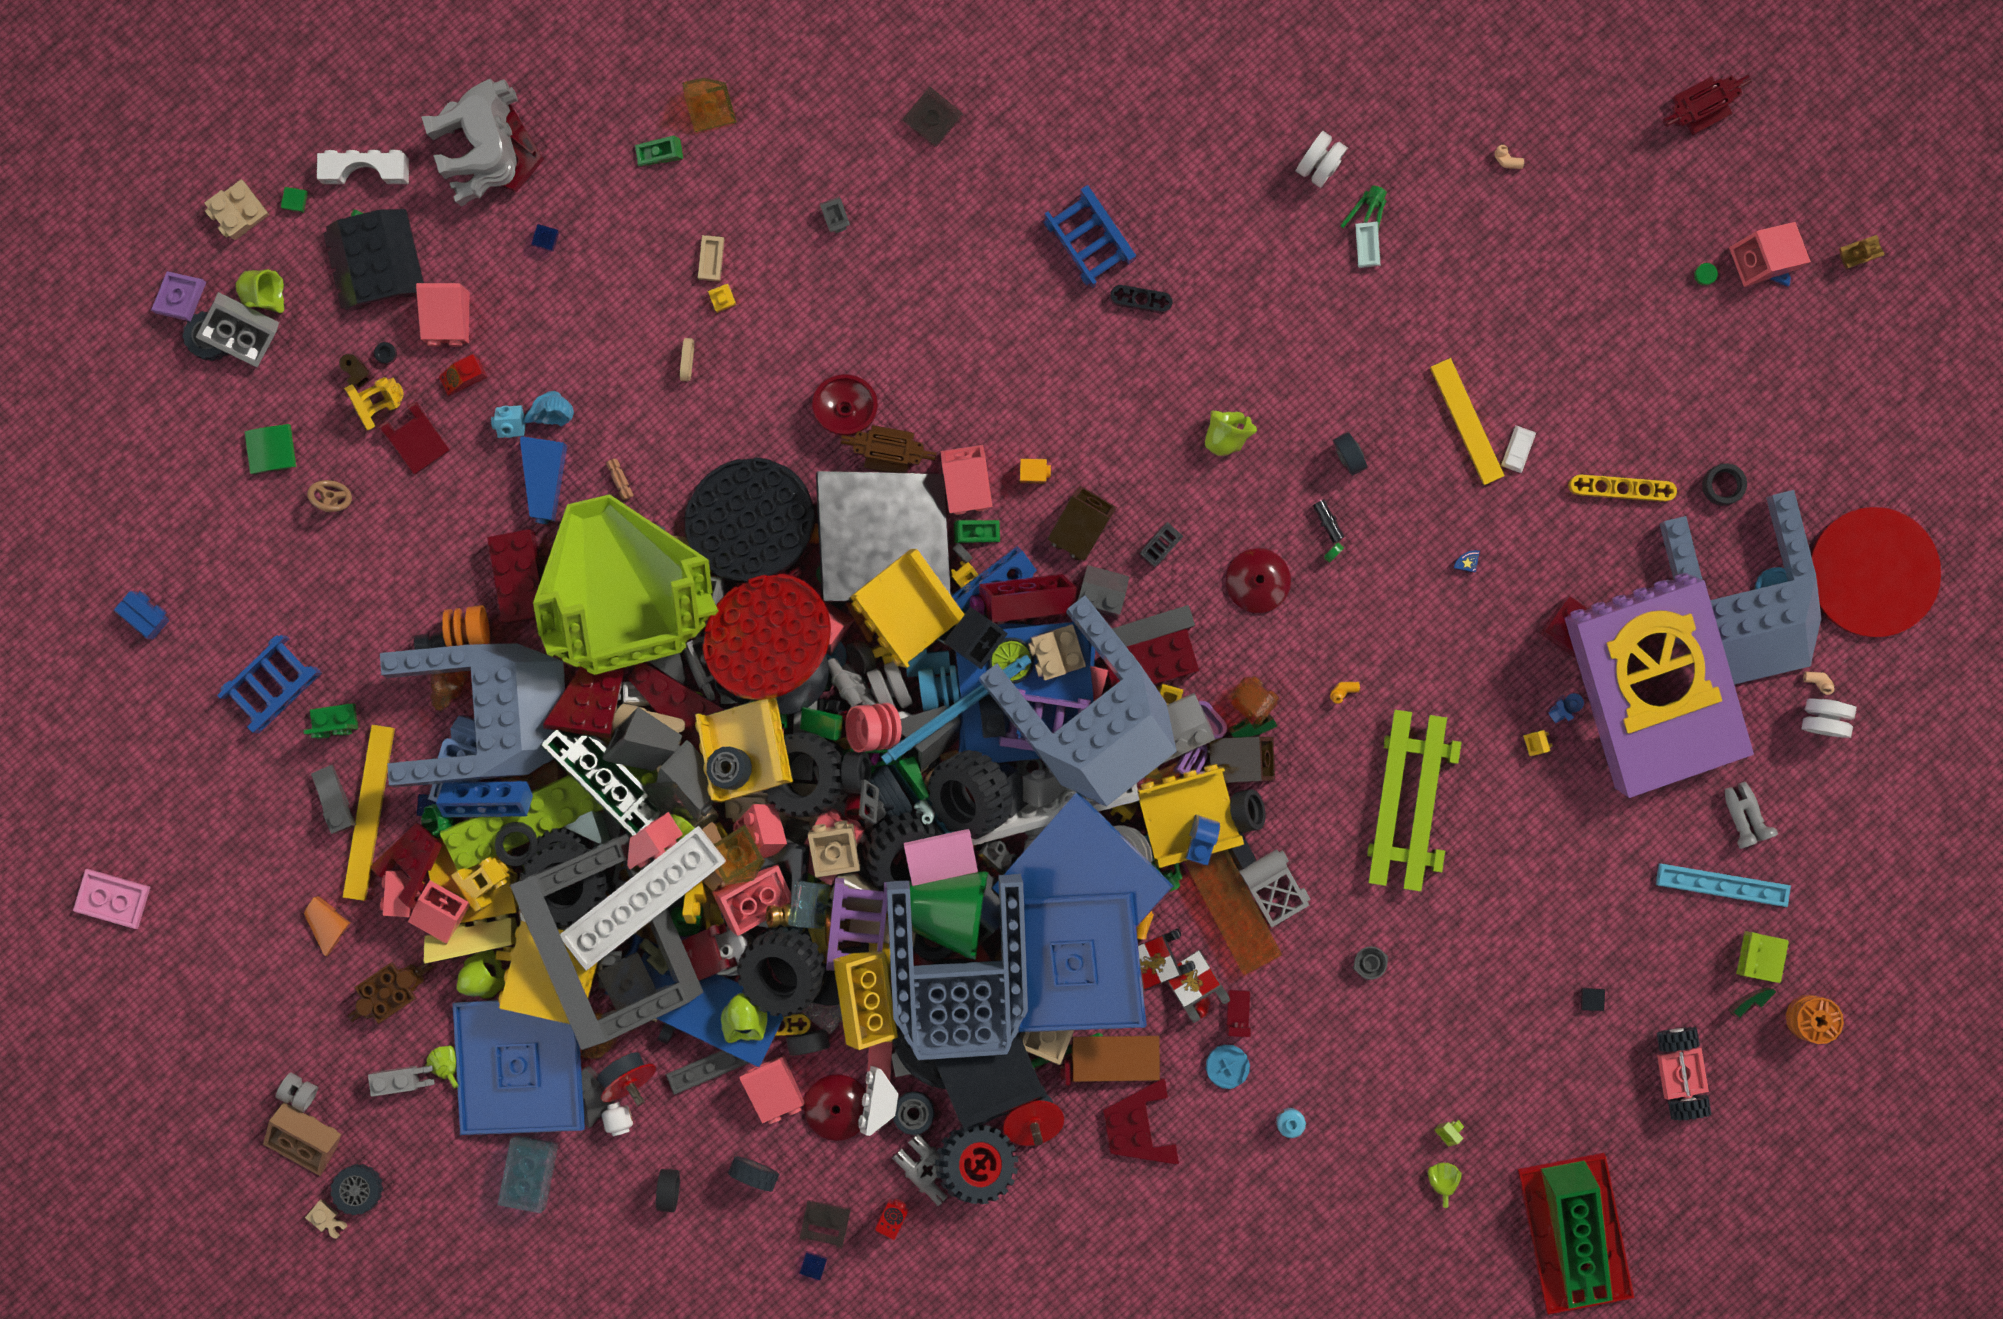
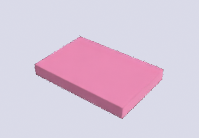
[904,829,978,886]
[73,869,150,929]

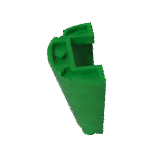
[909,872,988,960]

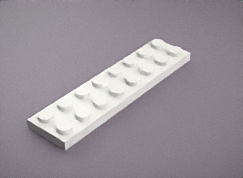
[972,783,1139,845]
[560,826,726,971]

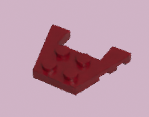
[464,104,544,192]
[370,822,442,909]
[1103,1078,1179,1164]

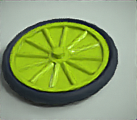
[988,637,1034,684]

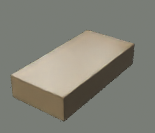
[698,235,725,282]

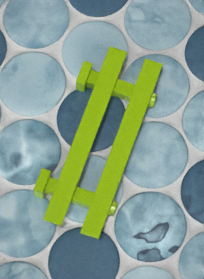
[1367,710,1461,891]

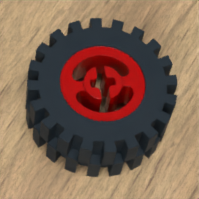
[935,1125,1018,1204]

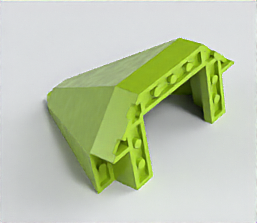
[533,494,718,675]

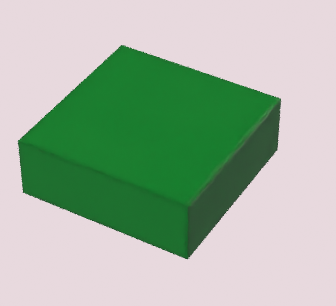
[281,187,308,213]

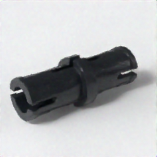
[1312,499,1345,543]

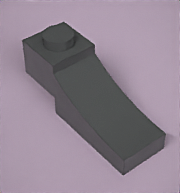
[311,765,356,834]

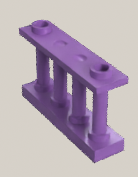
[999,689,1091,751]
[826,878,887,971]

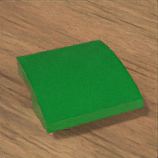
[245,424,296,474]

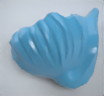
[523,391,574,427]

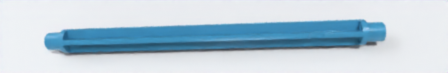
[881,655,1032,765]

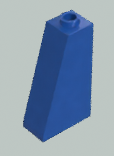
[520,436,567,525]

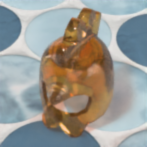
[430,671,469,711]

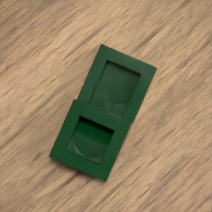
[1228,714,1277,738]
[1728,987,1776,1018]

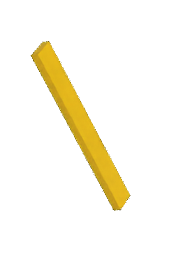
[343,725,395,901]

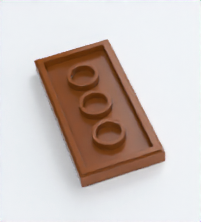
[1072,1036,1160,1082]

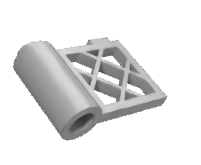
[1239,849,1310,927]

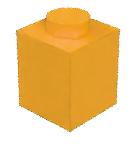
[1020,459,1051,484]

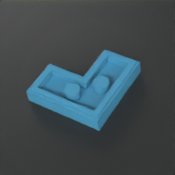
[906,648,950,677]

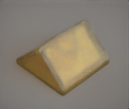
[714,825,765,885]

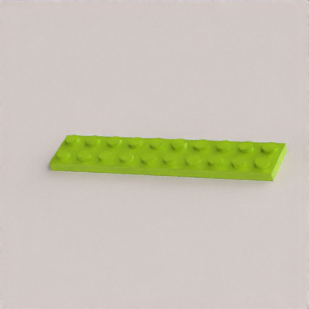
[440,765,659,870]

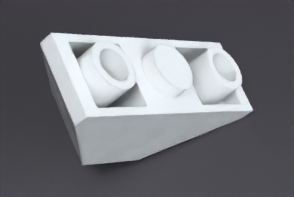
[859,1066,898,1136]

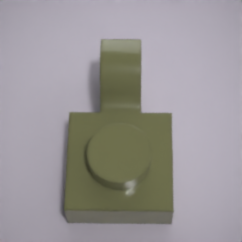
[639,938,668,975]

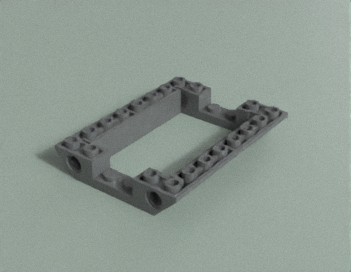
[510,833,703,1050]

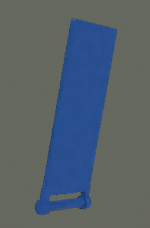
[604,934,784,1067]

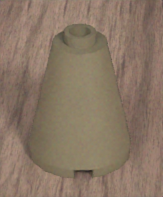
[827,871,888,914]

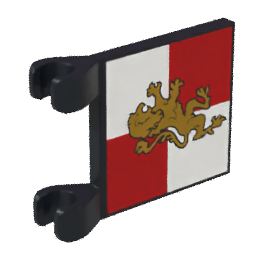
[1138,928,1196,990]

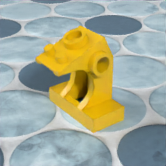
[344,377,404,430]
[451,857,514,912]

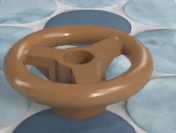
[307,480,352,512]

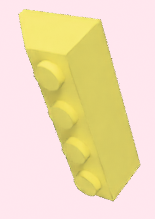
[424,914,517,963]

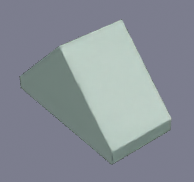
[564,811,611,844]

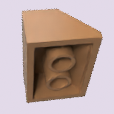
[263,1103,341,1176]

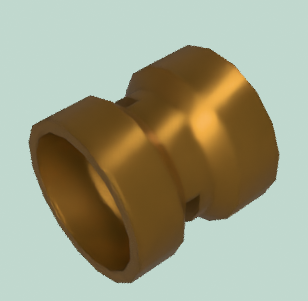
[766,904,794,928]

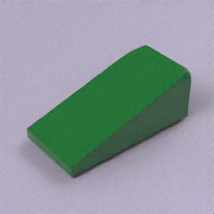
[635,135,683,167]
[954,520,1000,543]
[800,707,843,740]
[896,756,929,801]

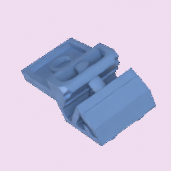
[428,715,481,802]

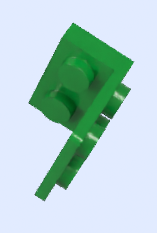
[303,703,358,739]

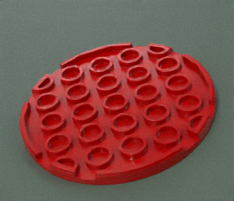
[1811,507,1941,638]
[703,574,831,700]

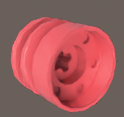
[845,703,902,753]

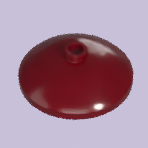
[812,374,878,436]
[1225,548,1291,613]
[804,1074,866,1141]

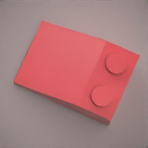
[712,865,791,936]

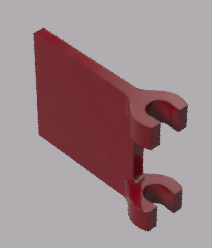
[379,401,450,475]
[682,923,738,981]

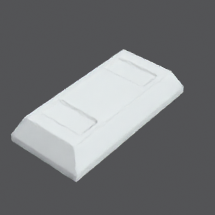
[1501,426,1536,473]

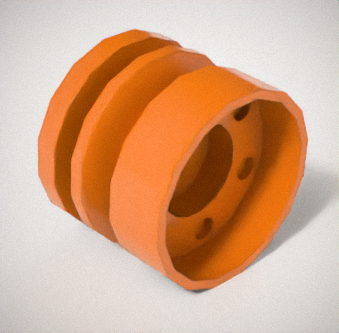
[442,605,491,647]
[1786,995,1844,1044]

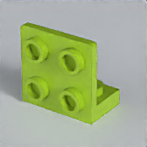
[1736,931,1789,983]

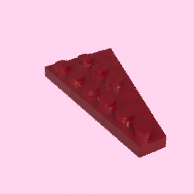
[628,662,725,756]
[543,667,625,738]

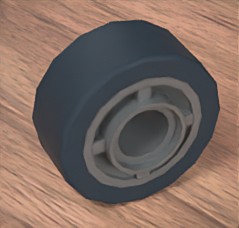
[1333,432,1367,476]
[707,746,752,790]
[893,1091,935,1135]

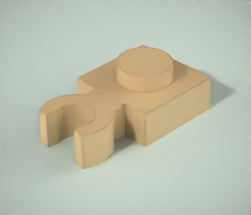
[305,1199,347,1239]

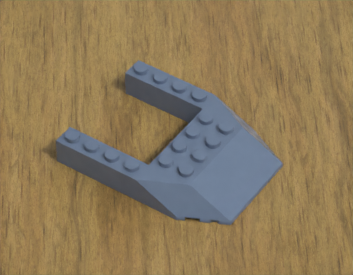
[1660,490,1821,684]
[979,596,1177,807]
[380,644,566,788]
[886,874,1028,1060]

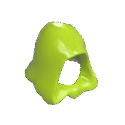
[236,269,284,314]
[1205,411,1257,456]
[457,949,506,999]
[721,993,767,1043]

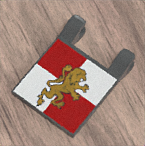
[1167,950,1230,1023]

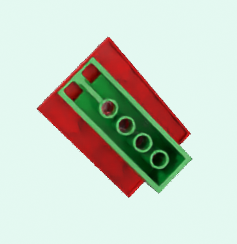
[1518,1153,1634,1315]

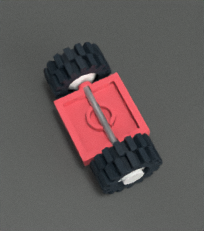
[1656,1027,1712,1120]

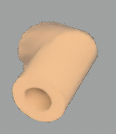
[1495,145,1524,169]
[1803,671,1834,695]

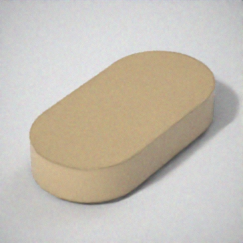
[680,338,694,382]

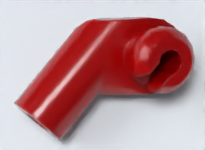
[1195,996,1210,1019]

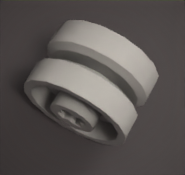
[867,662,913,708]

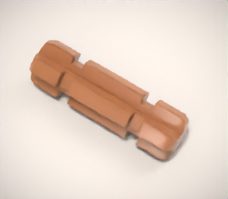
[606,458,633,500]

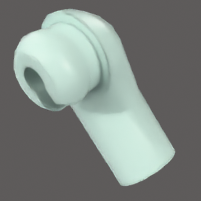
[914,800,935,824]

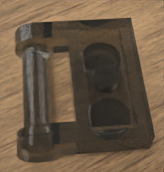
[799,1200,851,1249]

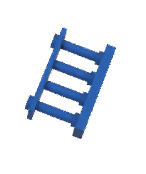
[1044,185,1136,289]
[217,635,322,734]

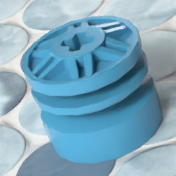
[918,665,961,712]

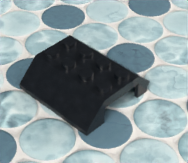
[323,209,424,311]

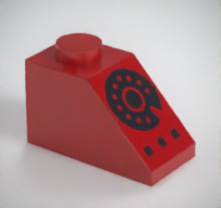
[439,354,488,396]
[875,1199,908,1240]

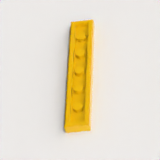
[1430,358,1504,486]

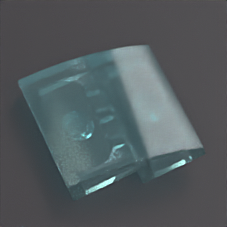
[788,880,831,929]

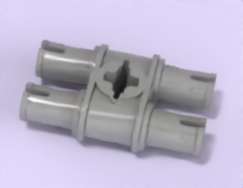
[828,658,877,707]
[892,1134,948,1206]

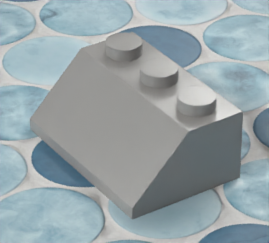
[196,292,280,367]
[1163,693,1215,763]

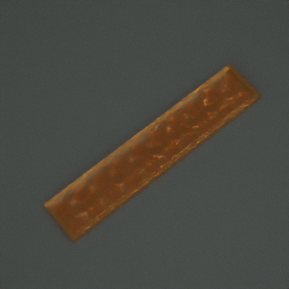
[1141,761,1282,976]

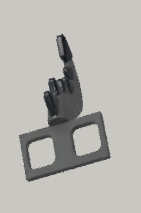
[859,779,894,833]

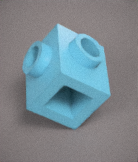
[491,405,526,438]

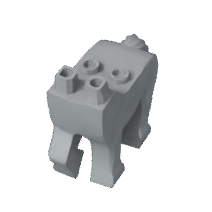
[422,79,518,206]

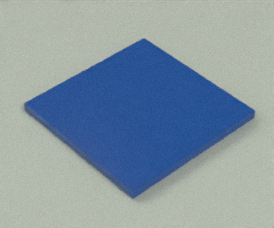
[956,622,1094,763]
[992,792,1174,927]
[1018,893,1147,1032]
[452,1000,585,1135]

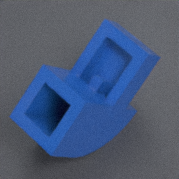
[1185,815,1220,865]

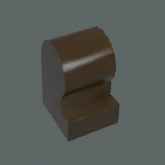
[339,354,374,390]

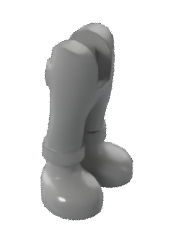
[1725,781,1778,849]

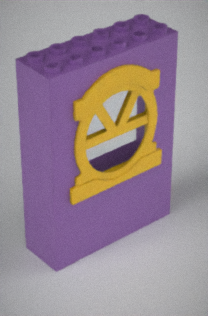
[1565,573,1754,798]

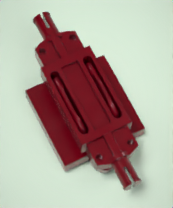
[1663,75,1752,136]

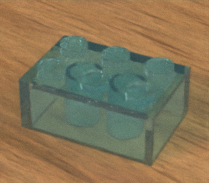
[498,1136,559,1213]

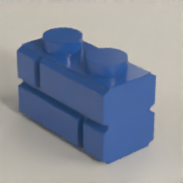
[114,591,169,640]

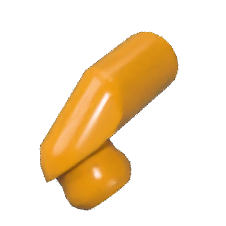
[1330,682,1360,704]

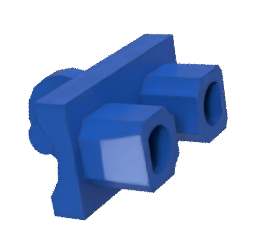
[1548,693,1584,723]

